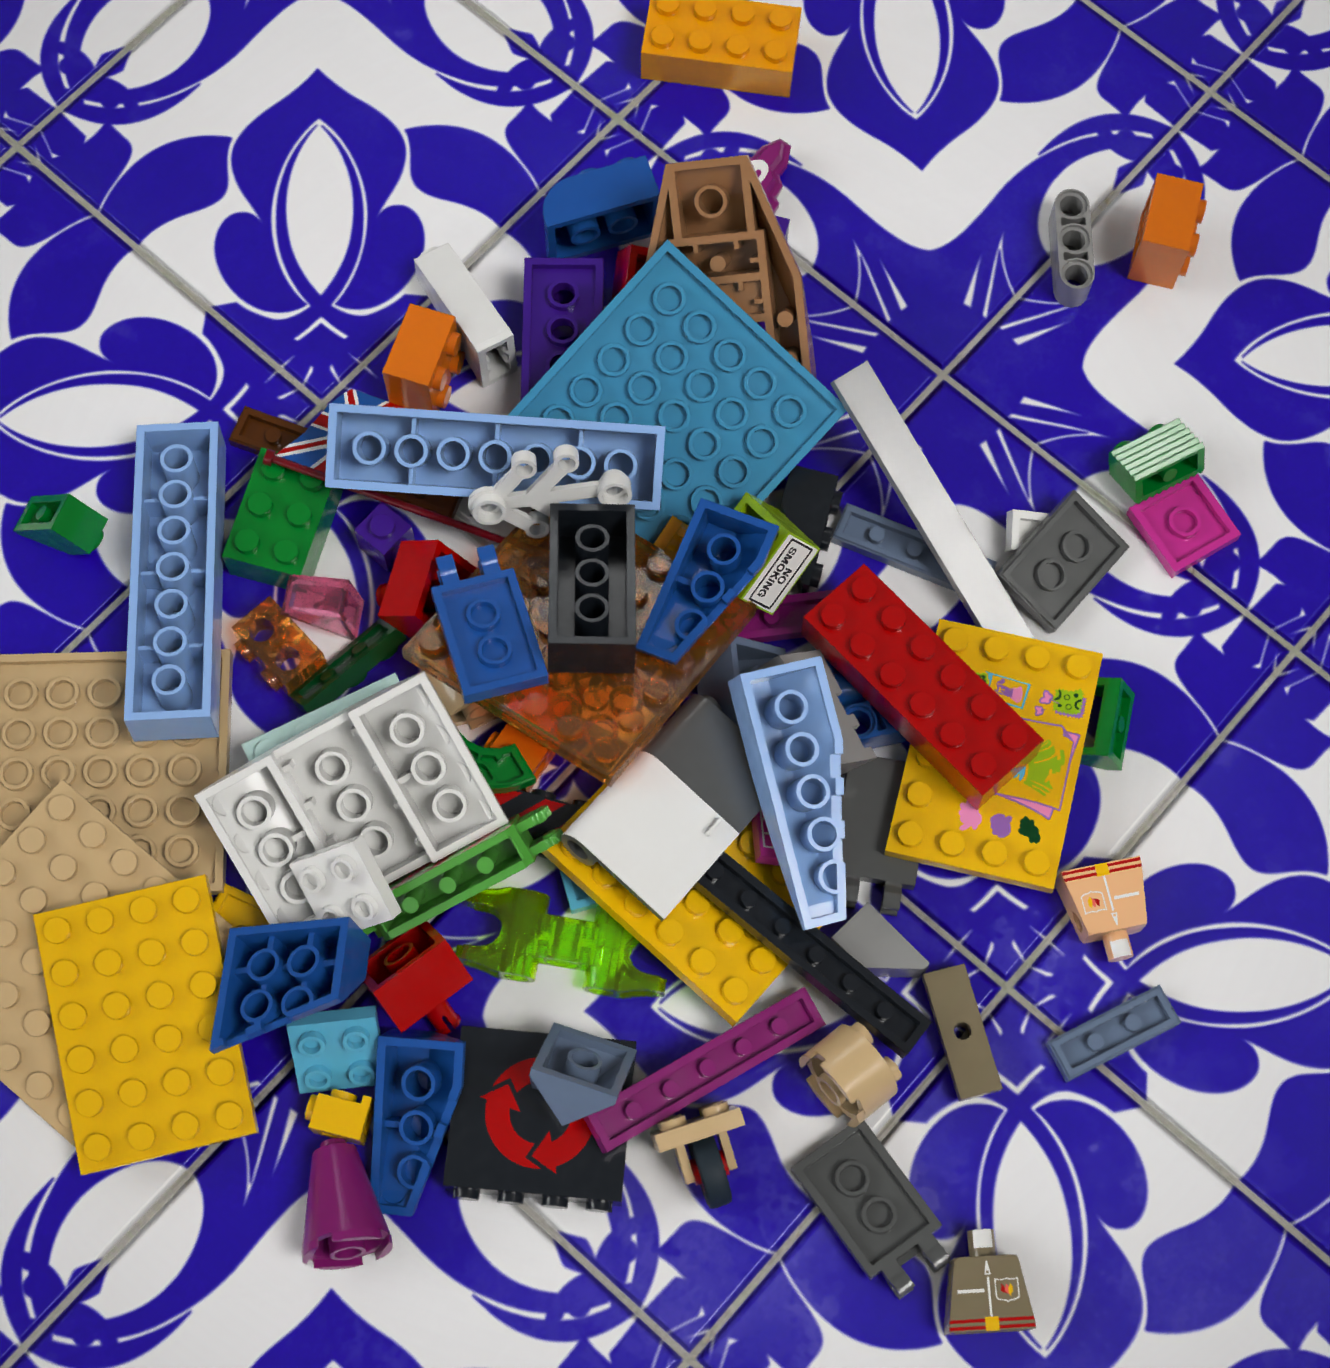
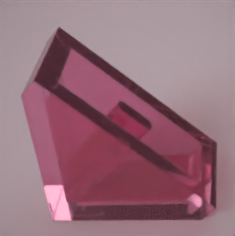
[281,574,365,641]

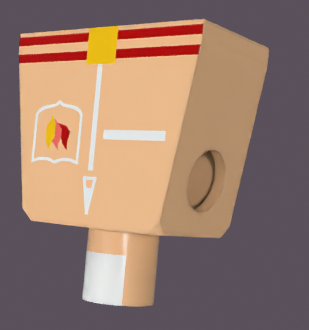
[1055,855,1147,962]

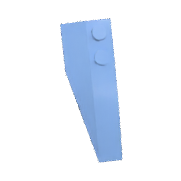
[728,656,846,930]

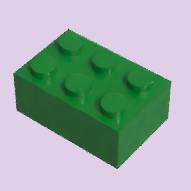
[222,447,344,594]

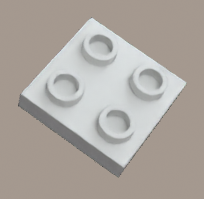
[289,834,402,929]

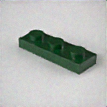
[288,618,407,714]

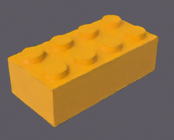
[641,0,802,98]

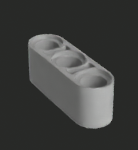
[1048,189,1095,308]

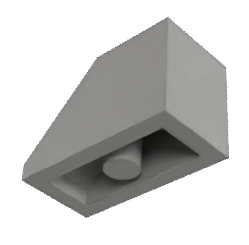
[831,902,930,978]

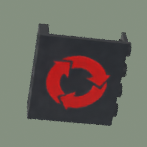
[443,1026,636,1213]

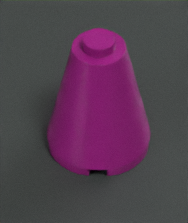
[301,1138,393,1270]

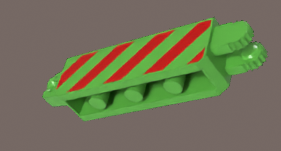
[362,805,563,941]

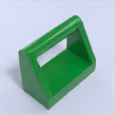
[1080,677,1135,771]

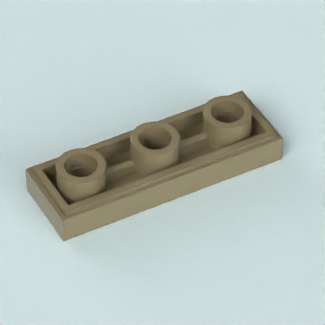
[922,964,1003,1102]

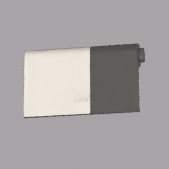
[561,694,761,921]

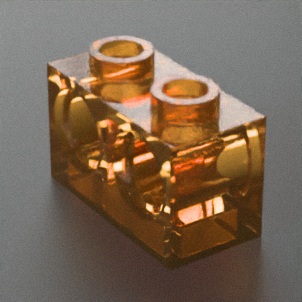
[231,596,327,695]

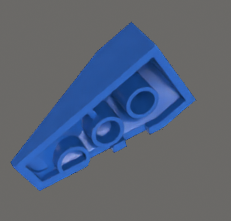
[636,498,779,665]
[370,1028,466,1217]

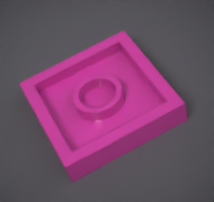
[1126,473,1241,578]

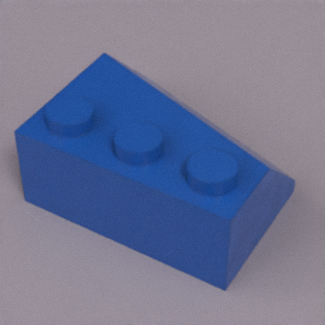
[209,917,371,1054]

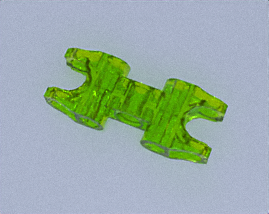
[455,887,667,999]

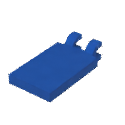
[431,544,549,704]

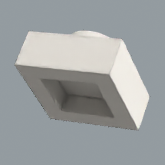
[1005,509,1049,553]

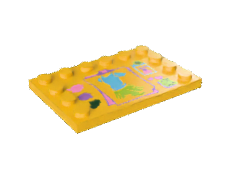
[885,619,1103,894]

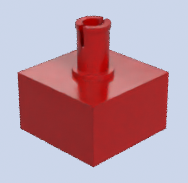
[376,540,481,651]
[363,921,473,1035]

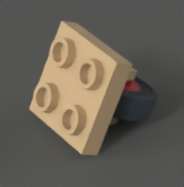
[649,1100,746,1209]

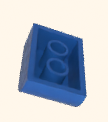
[543,155,660,258]

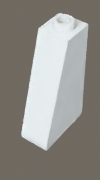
[414,243,518,388]

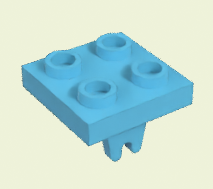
[286,1006,380,1094]

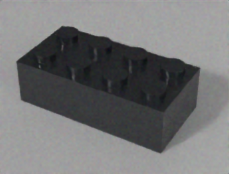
[548,503,636,674]

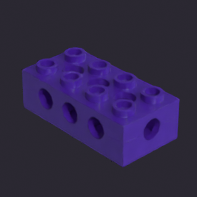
[521,258,604,400]

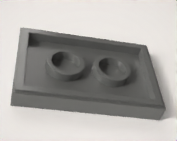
[996,490,1130,634]

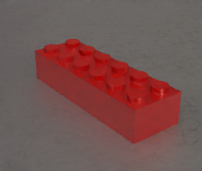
[801,564,1044,810]

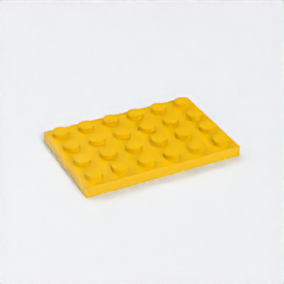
[541,733,822,1027]
[33,874,259,1175]

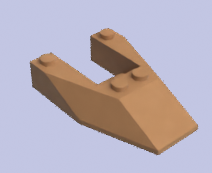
[646,155,817,379]

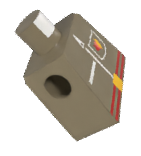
[944,1229,1036,1335]

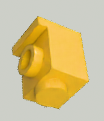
[305,1089,374,1146]

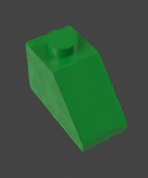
[13,494,108,555]

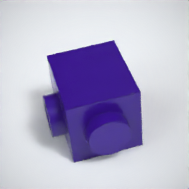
[354,502,415,573]

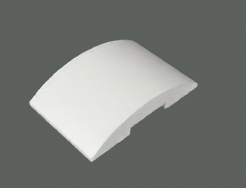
[194,671,509,924]

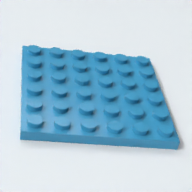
[508,239,846,576]

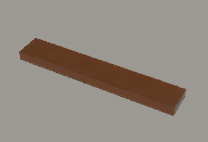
[229,406,463,519]

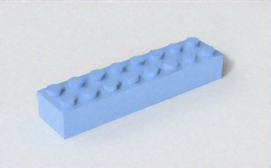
[325,403,666,511]
[124,421,226,742]

